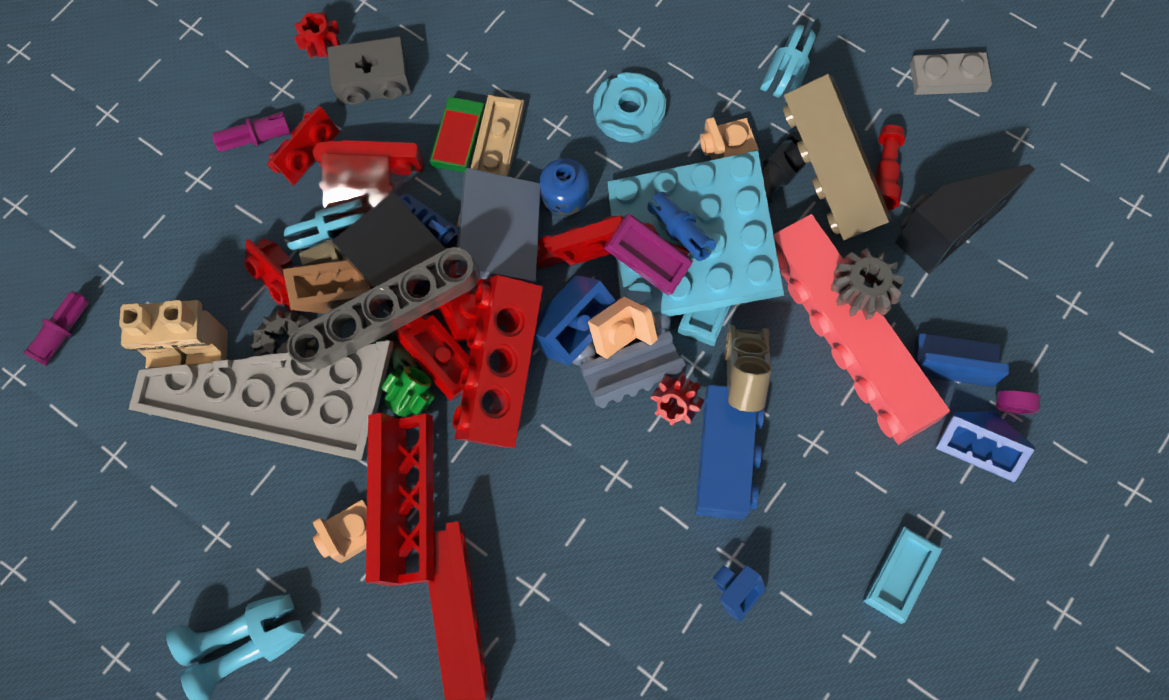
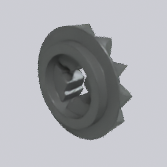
[251,310,316,356]

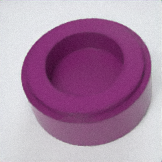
[996,391,1041,414]

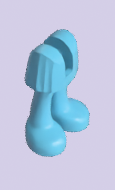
[166,594,305,700]

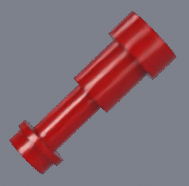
[875,125,906,210]

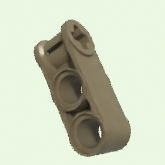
[724,324,772,412]

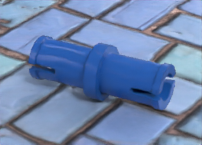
[647,192,716,261]

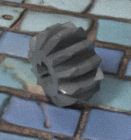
[831,247,904,320]

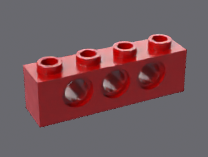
[452,275,543,448]

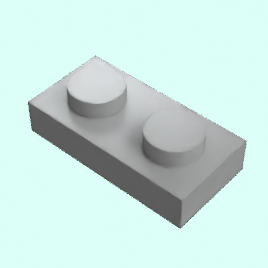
[910,52,992,95]

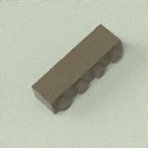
[782,74,892,241]

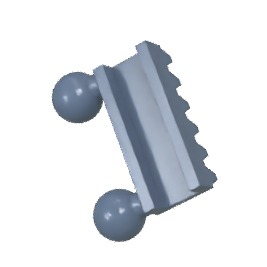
[572,314,686,408]

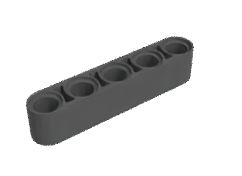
[287,247,480,369]

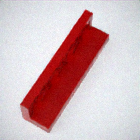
[366,412,434,586]
[428,521,491,700]

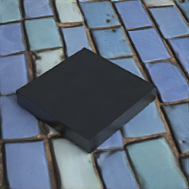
[332,191,446,303]

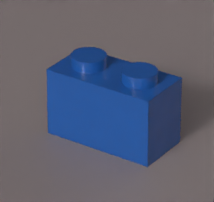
[533,275,617,366]

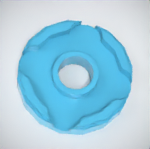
[593,72,666,143]

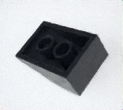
[895,164,1035,274]

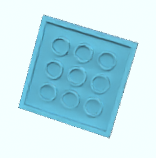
[608,151,784,317]

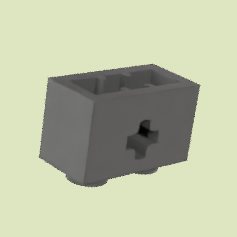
[327,37,411,105]

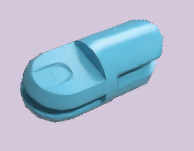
[760,25,816,102]
[284,198,365,250]

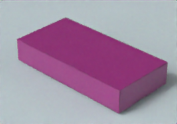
[604,213,694,296]

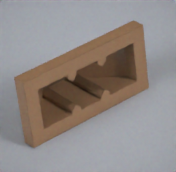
[283,260,371,314]

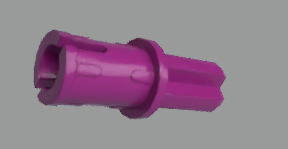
[212,111,290,152]
[23,291,89,367]

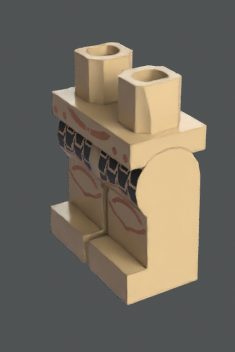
[119,300,228,369]

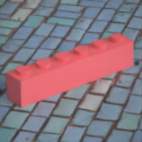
[773,214,950,445]

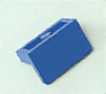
[914,333,1009,387]

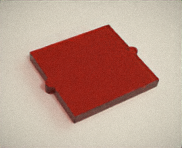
[319,153,394,217]

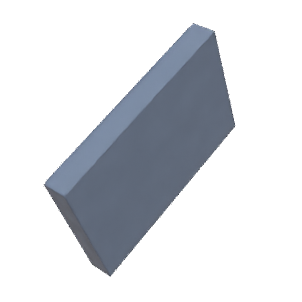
[455,168,540,284]

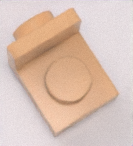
[700,117,759,160]
[588,297,658,359]
[312,499,367,563]

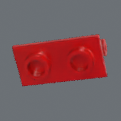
[266,106,340,186]
[244,239,299,312]

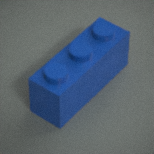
[695,385,764,520]

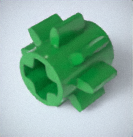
[381,366,435,417]

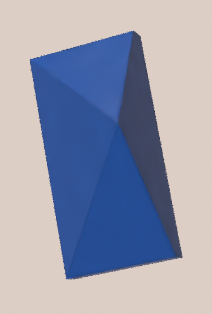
[936,411,1035,482]

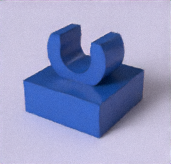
[712,565,766,623]

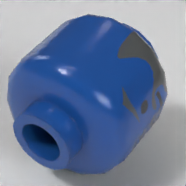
[540,158,590,215]

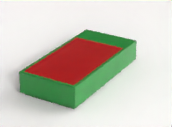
[430,97,485,173]

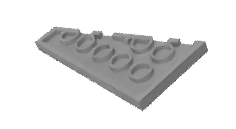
[129,340,394,461]

